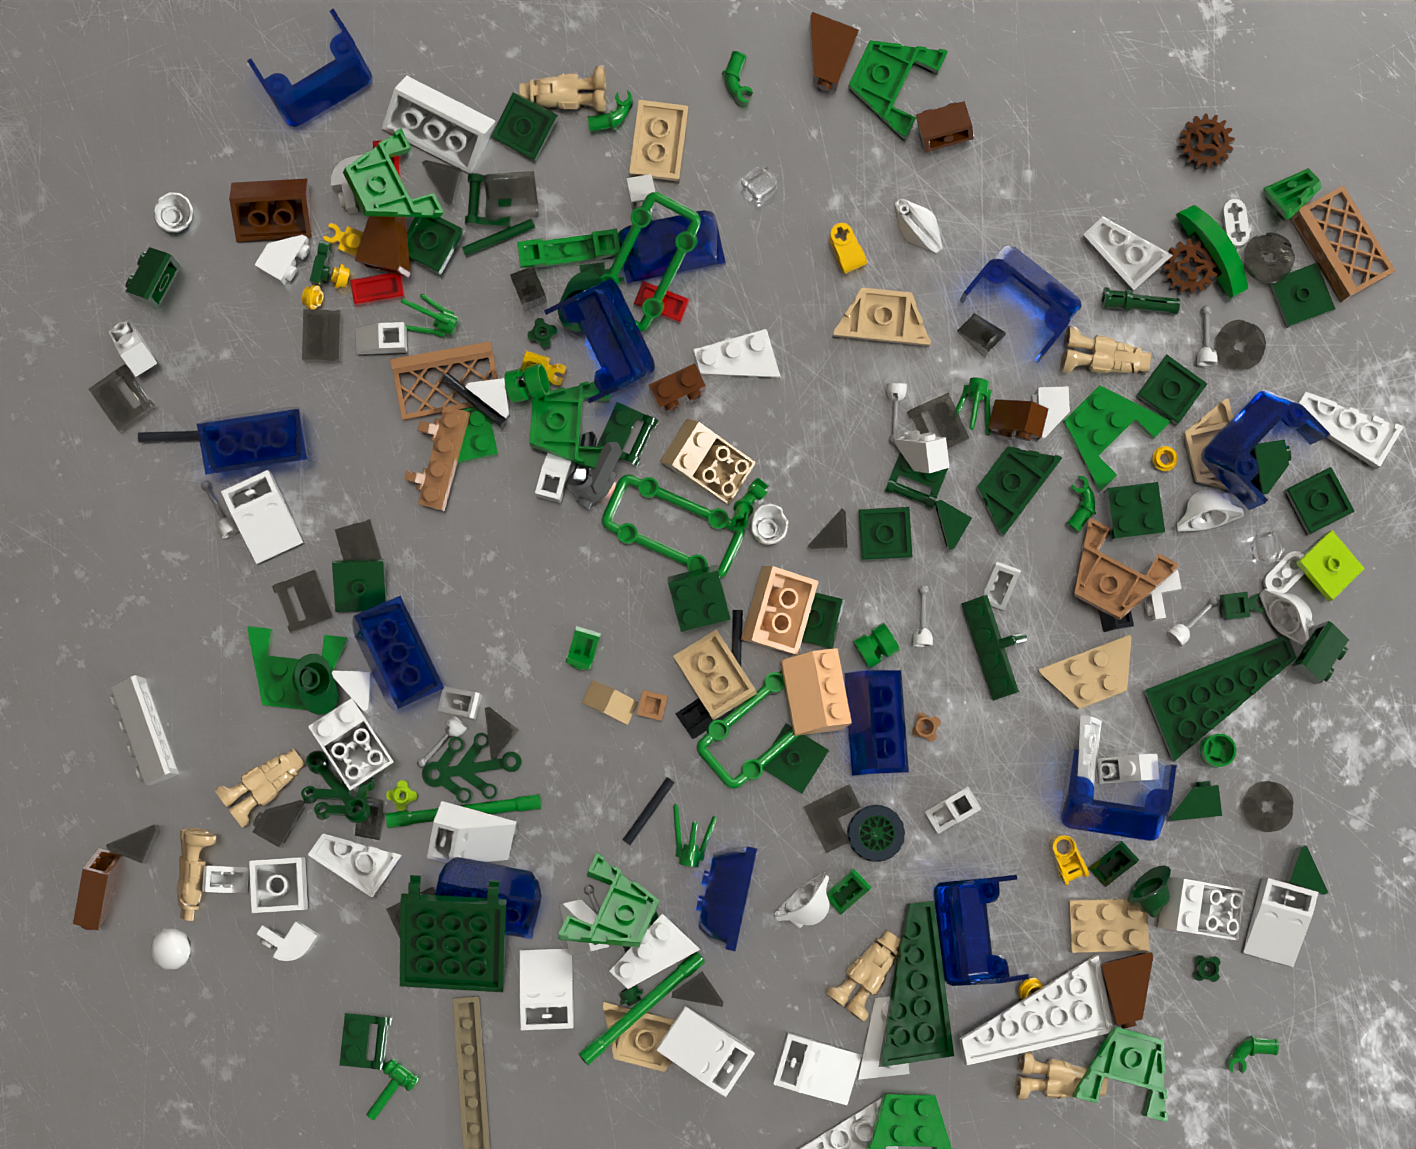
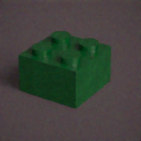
[1103,482,1165,542]
[668,564,731,632]

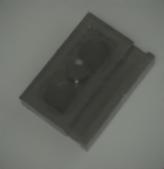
[302,309,341,362]
[335,519,382,560]

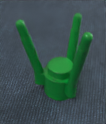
[401,294,459,338]
[951,377,992,436]
[673,804,717,867]

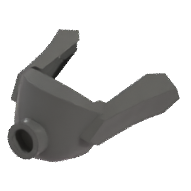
[566,431,622,509]

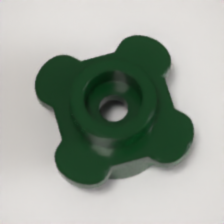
[527,318,557,348]
[1194,955,1221,982]
[618,984,643,1006]

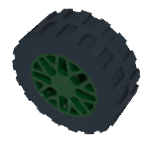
[847,805,905,862]

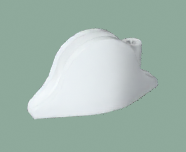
[894,198,943,254]
[1177,490,1244,531]
[1259,589,1315,645]
[773,872,829,929]

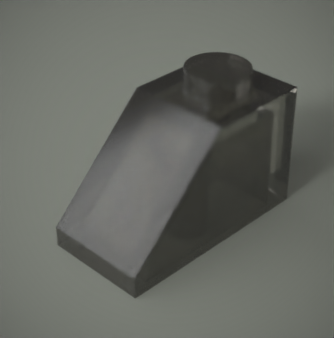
[252,800,308,848]

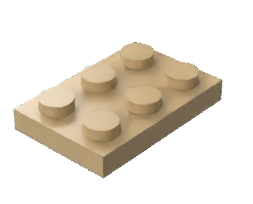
[629,100,689,182]
[673,629,757,721]
[1068,899,1149,953]

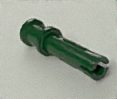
[1101,287,1180,315]

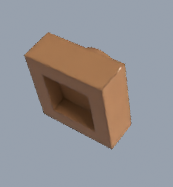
[637,690,668,721]

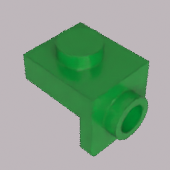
[565,626,601,670]

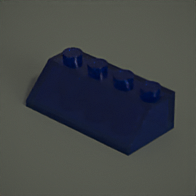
[844,670,909,776]

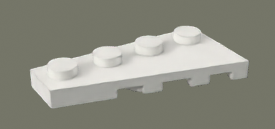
[1291,392,1404,469]
[799,1098,898,1149]

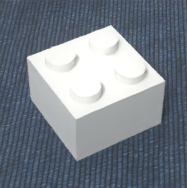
[249,857,308,913]

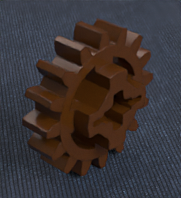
[1178,113,1235,170]
[1162,239,1218,295]

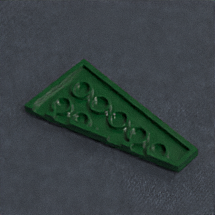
[1144,635,1297,762]

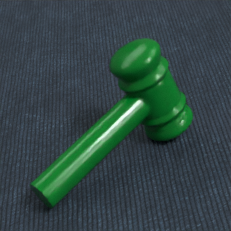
[366,1059,419,1120]

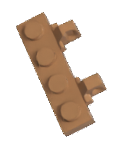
[404,406,470,511]

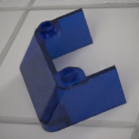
[247,8,373,129]
[959,246,1082,363]
[544,279,655,403]
[1201,390,1330,510]
[1059,749,1177,841]
[934,874,1029,986]

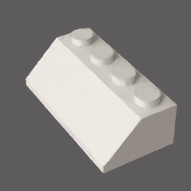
[381,76,496,174]
[110,675,179,785]

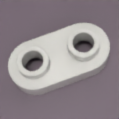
[1263,551,1304,593]

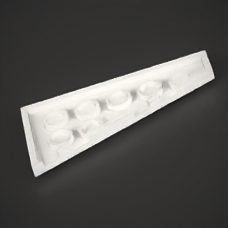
[959,955,1113,1065]

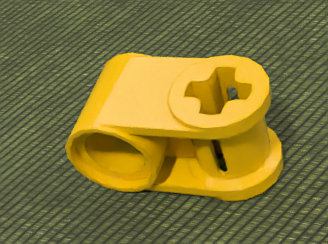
[829,223,868,274]
[1049,835,1089,886]

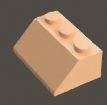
[741,566,818,655]
[780,648,852,736]

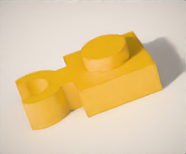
[323,223,363,257]
[521,351,566,385]

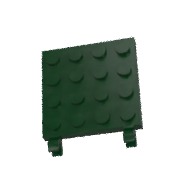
[400,875,507,992]

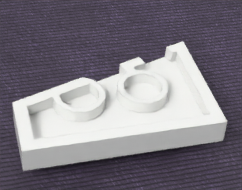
[1083,217,1173,290]
[693,329,780,379]
[1074,715,1102,797]
[308,834,402,899]
[609,914,700,989]
[858,996,910,1080]

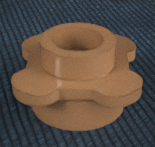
[912,713,941,741]

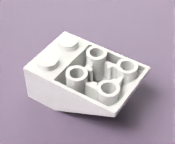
[221,470,303,564]
[308,698,394,791]
[427,801,516,865]
[1158,877,1245,941]
[1243,878,1319,967]
[520,949,574,1030]
[656,1006,755,1097]
[773,1032,862,1105]

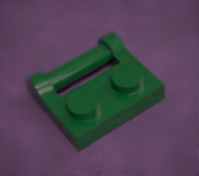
[465,173,514,228]
[596,402,658,467]
[885,452,948,510]
[339,1013,392,1070]

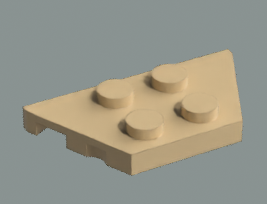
[833,287,931,347]
[1183,398,1252,495]
[1038,635,1132,709]
[603,1002,675,1072]

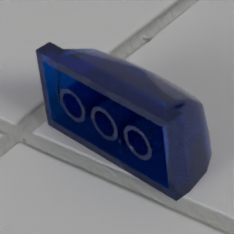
[618,210,726,286]
[197,407,308,475]
[352,595,444,711]
[696,846,757,951]
[435,857,542,939]

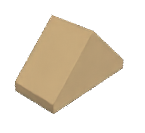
[581,680,638,725]

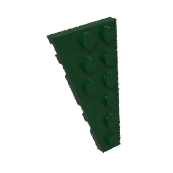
[878,901,954,1067]

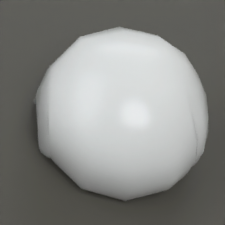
[154,192,193,233]
[750,503,788,545]
[151,928,191,970]

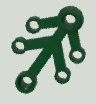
[422,733,522,803]
[301,751,375,823]

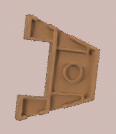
[1074,518,1179,620]

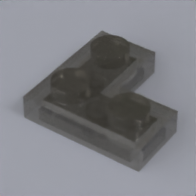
[803,784,861,853]

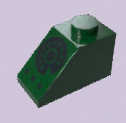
[1166,781,1222,822]

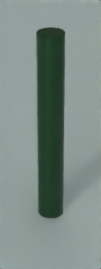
[462,218,535,256]

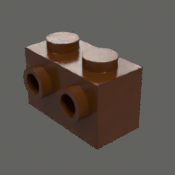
[916,101,974,153]
[649,363,706,412]
[988,399,1049,441]

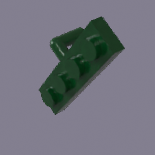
[961,595,1027,701]

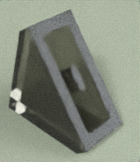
[421,160,462,210]
[510,267,547,311]
[957,313,1006,358]
[806,508,848,552]
[485,707,520,760]
[355,797,388,841]
[106,824,161,863]
[671,971,723,1007]

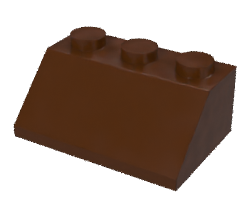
[229,178,312,242]

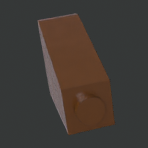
[809,12,859,91]
[355,216,410,278]
[73,848,123,930]
[1100,951,1153,1029]

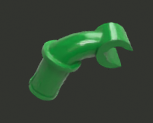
[722,51,754,106]
[588,90,633,132]
[1066,476,1096,532]
[731,478,769,529]
[1226,1035,1279,1074]

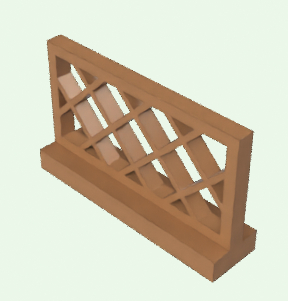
[1290,185,1395,302]
[390,341,498,419]

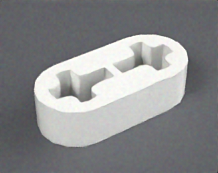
[1222,199,1250,248]

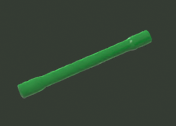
[386,794,541,828]
[578,952,705,1066]

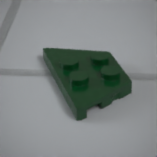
[976,446,1062,536]

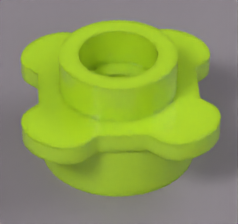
[386,780,417,811]

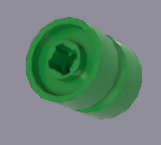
[504,363,550,403]
[852,622,900,669]
[1197,733,1237,768]

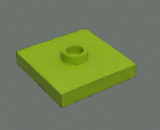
[1296,530,1365,602]

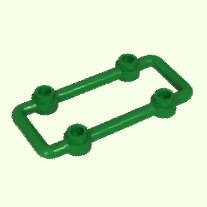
[600,192,701,332]
[601,474,745,578]
[697,670,800,789]

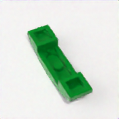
[1176,205,1248,299]
[517,228,620,268]

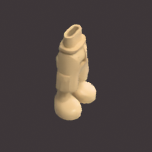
[519,65,606,112]
[1060,326,1151,374]
[214,748,306,828]
[176,828,217,921]
[825,930,900,1022]
[1015,1052,1108,1100]

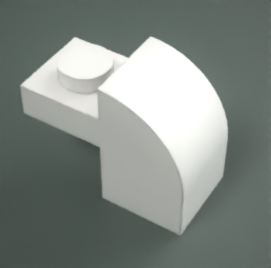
[331,154,363,214]
[1145,569,1181,621]
[925,786,982,834]
[257,921,320,961]

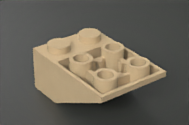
[660,419,756,505]

